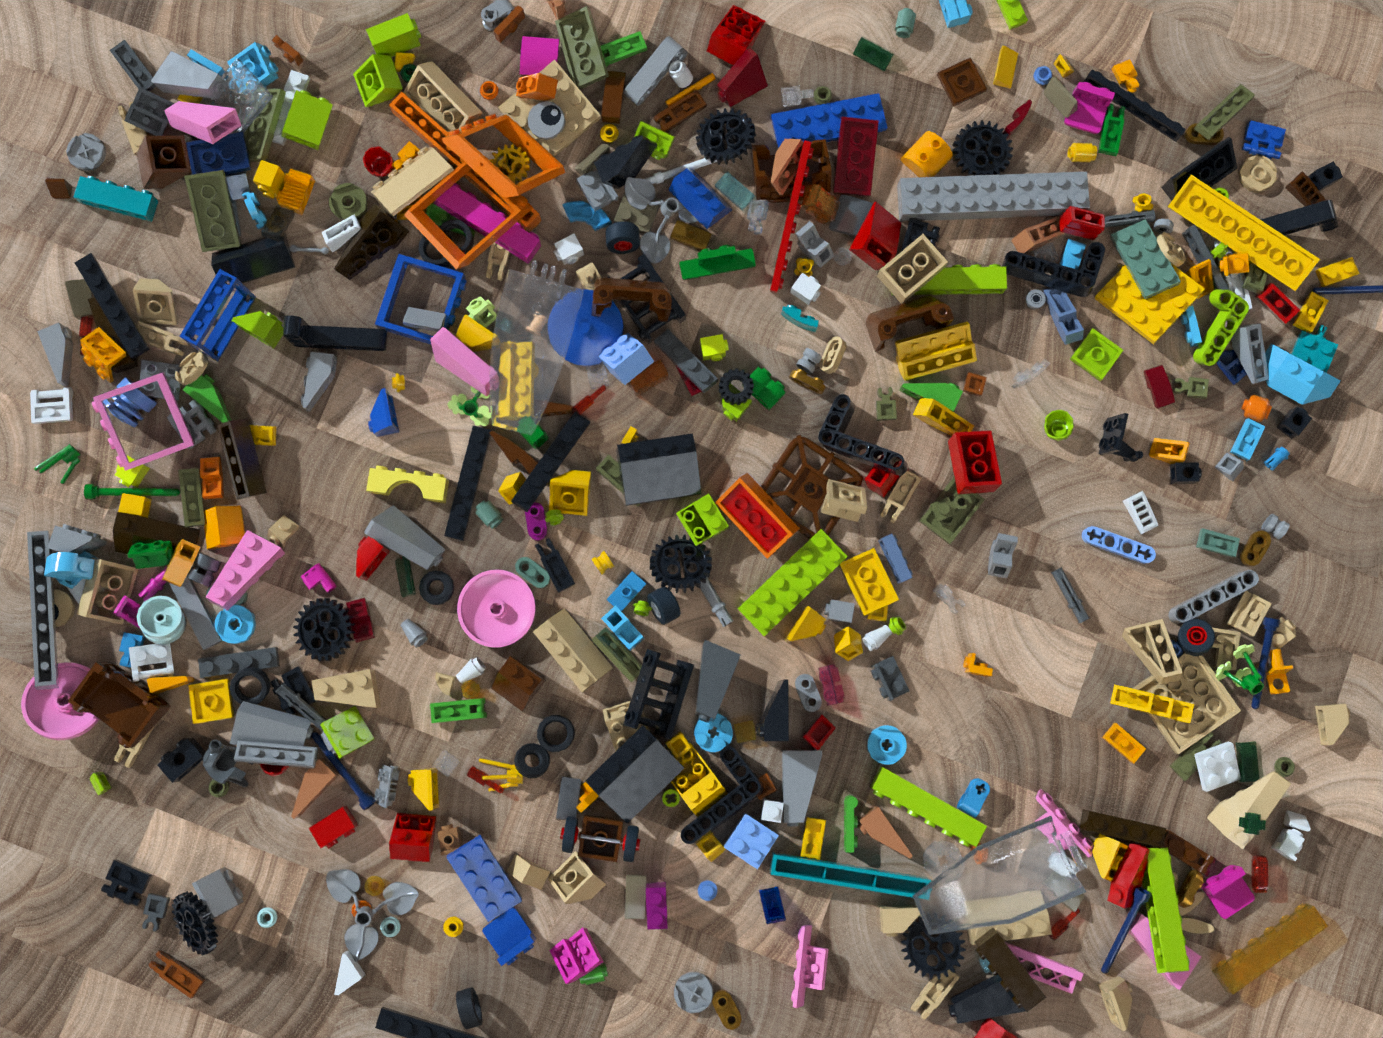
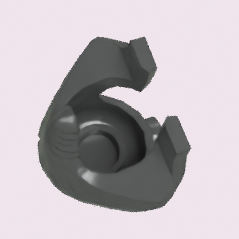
[203,739,254,787]

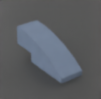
[1043,288,1084,345]

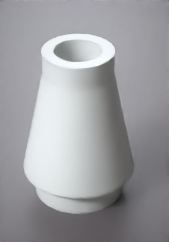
[862,625,892,651]
[456,657,486,684]

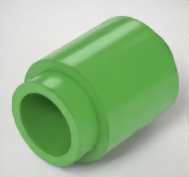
[579,963,608,985]

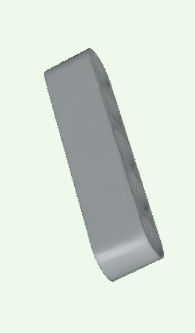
[1169,570,1259,624]

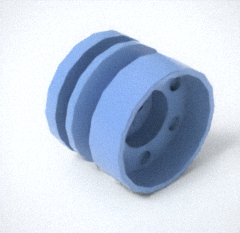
[103,377,157,428]

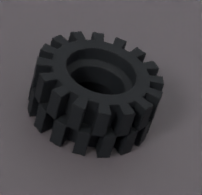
[719,368,754,405]

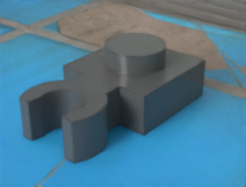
[142,893,170,931]

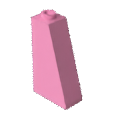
[164,101,242,144]
[430,327,499,396]
[1129,912,1201,990]

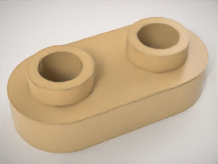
[820,336,847,374]

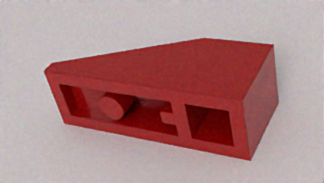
[1107,842,1150,908]

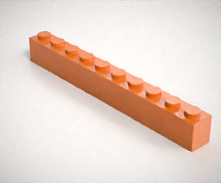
[389,92,541,233]

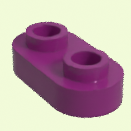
[525,502,548,541]

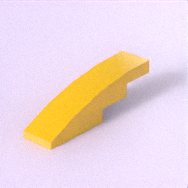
[1110,684,1194,724]

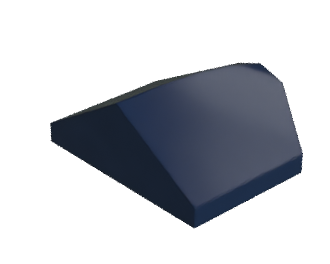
[1216,349,1247,385]

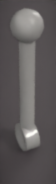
[290,245,329,255]

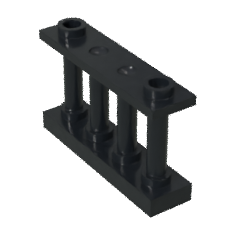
[607,254,686,344]
[623,649,694,740]

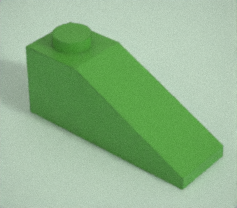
[183,374,231,423]
[899,383,963,412]

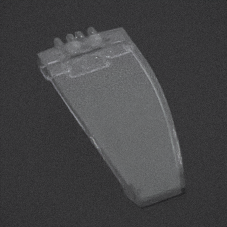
[489,260,584,435]

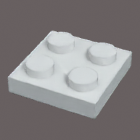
[1194,741,1241,792]

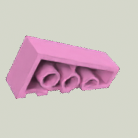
[206,530,285,611]

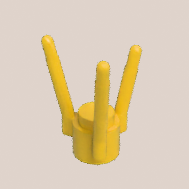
[479,758,523,792]

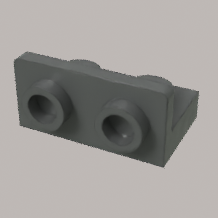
[871,656,909,701]

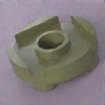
[329,183,368,221]

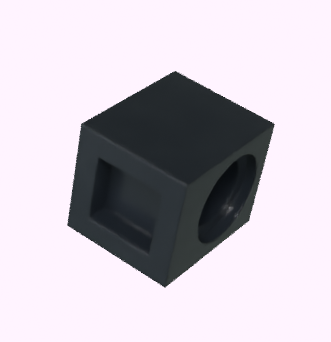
[1308,161,1343,191]
[1277,406,1312,439]
[1170,462,1202,484]

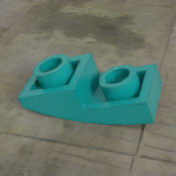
[781,305,819,332]

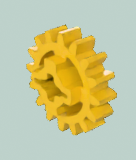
[489,144,530,184]

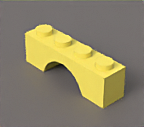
[366,466,449,503]

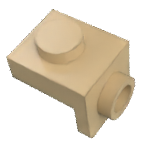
[267,515,299,549]
[1264,617,1296,649]

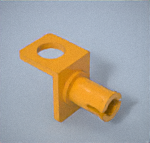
[1266,649,1293,695]

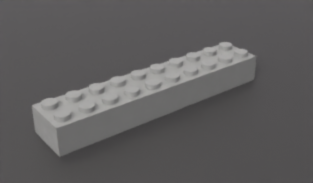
[897,171,1090,222]

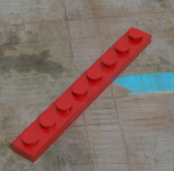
[770,140,814,293]

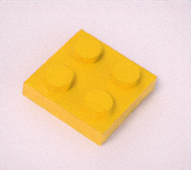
[188,679,234,724]

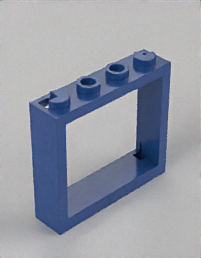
[375,254,467,345]
[179,269,256,362]

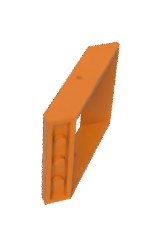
[442,113,566,198]
[404,157,533,269]

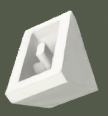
[334,951,366,995]

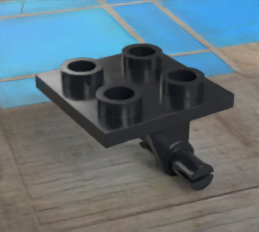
[1099,413,1143,462]

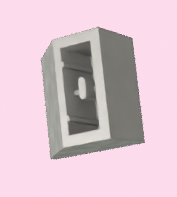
[47,524,107,555]

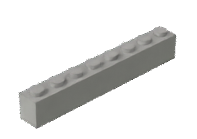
[27,531,59,690]

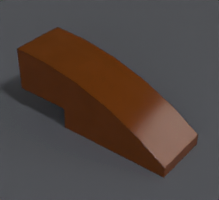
[601,71,626,124]

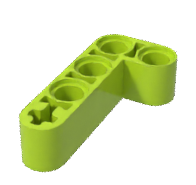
[1193,289,1249,366]

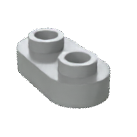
[795,674,822,712]

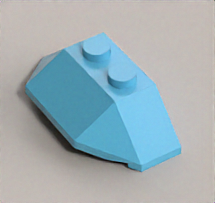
[1265,344,1341,405]

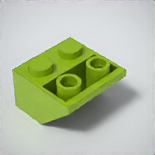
[676,493,729,546]

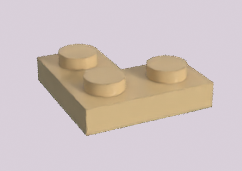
[1211,627,1241,671]

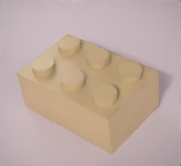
[877,234,948,304]

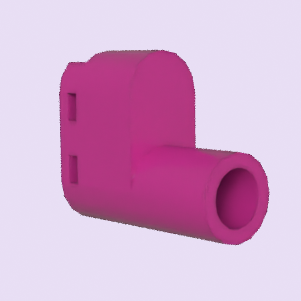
[301,563,337,593]

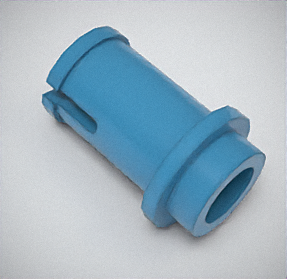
[1264,447,1290,471]

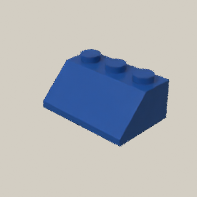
[668,168,732,229]

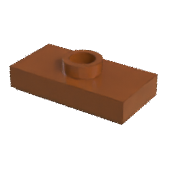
[494,5,525,43]

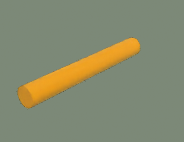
[665,73,716,107]

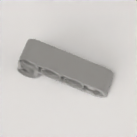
[623,36,687,106]

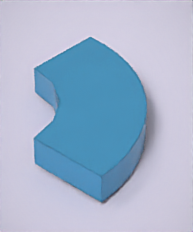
[562,201,612,231]

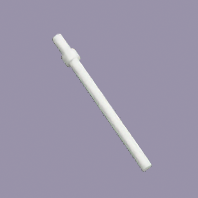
[645,158,717,184]

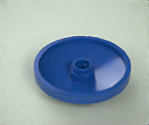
[548,289,624,366]

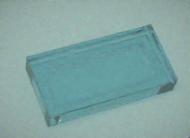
[715,172,755,211]

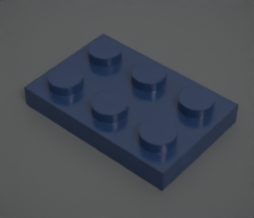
[186,132,252,175]

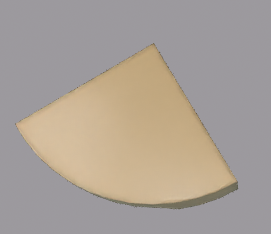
[435,672,456,696]

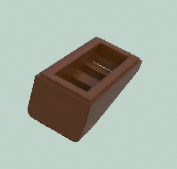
[1285,171,1326,206]
[533,400,574,418]

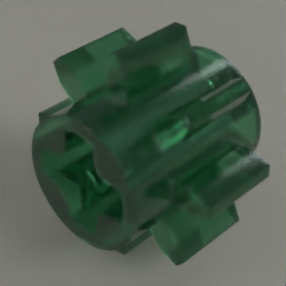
[1239,812,1266,835]

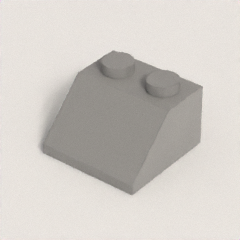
[192,867,244,919]

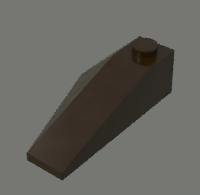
[334,203,410,280]
[113,512,200,554]

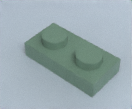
[1196,529,1240,557]

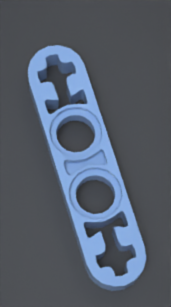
[1082,526,1156,564]

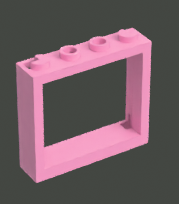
[92,372,195,471]

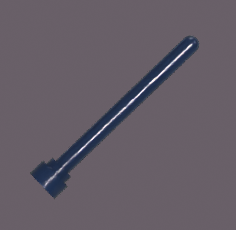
[1312,285,1383,295]
[1251,617,1280,709]
[311,732,376,811]
[1101,887,1151,974]

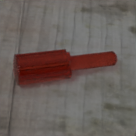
[79,317,93,356]
[573,385,607,415]
[467,766,504,794]
[1048,908,1080,941]

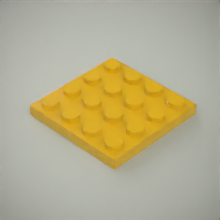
[1095,263,1205,345]

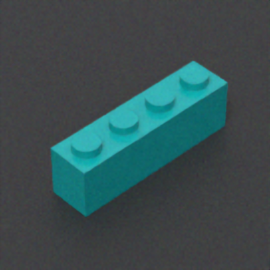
[73,176,159,222]

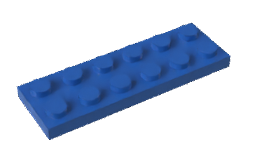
[771,93,887,148]

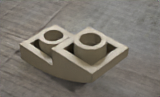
[625,875,646,919]

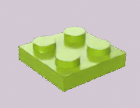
[1070,328,1123,381]
[320,706,374,759]

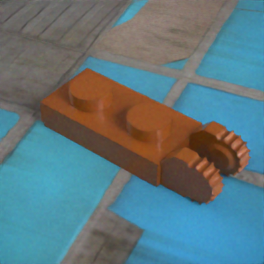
[149,950,205,999]

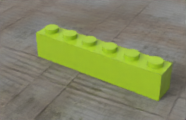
[891,264,1007,295]
[870,767,987,848]
[1142,847,1189,974]

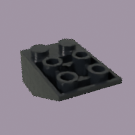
[594,135,658,189]

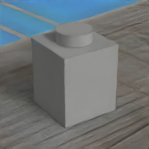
[824,600,855,624]

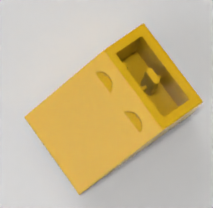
[671,743,729,817]

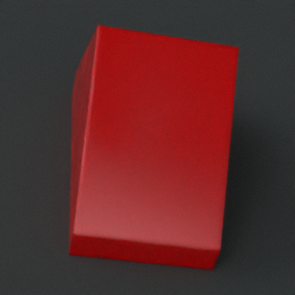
[801,715,836,751]

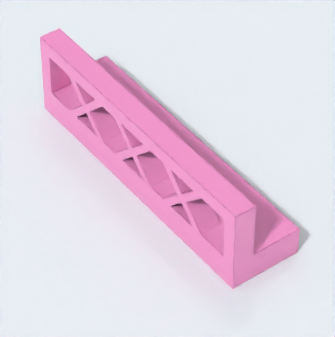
[1004,941,1084,994]

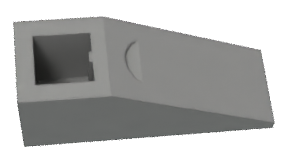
[301,352,338,412]

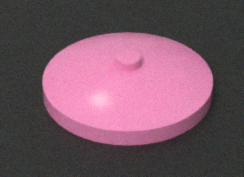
[457,570,536,648]
[21,663,100,740]

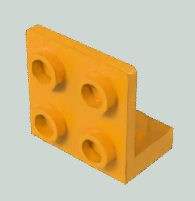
[80,327,126,383]

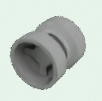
[796,348,822,374]
[1261,513,1290,540]

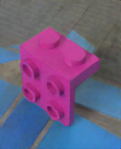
[1064,82,1115,134]
[1202,865,1255,919]

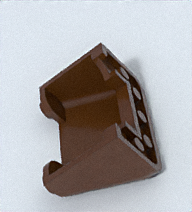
[751,139,832,204]
[591,278,672,322]
[866,296,954,352]
[68,662,171,748]

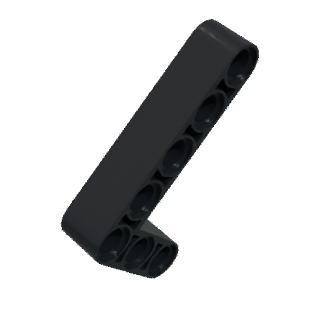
[1260,200,1338,235]
[1002,242,1105,297]
[283,315,387,351]
[818,394,908,476]
[681,746,764,844]

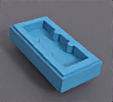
[606,571,646,612]

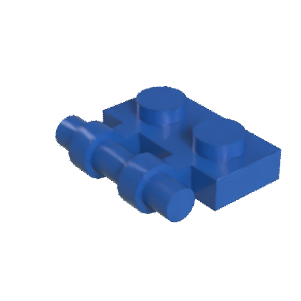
[1242,120,1286,159]

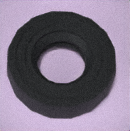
[419,570,454,605]
[514,743,550,779]

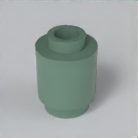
[895,8,916,38]
[476,500,504,529]

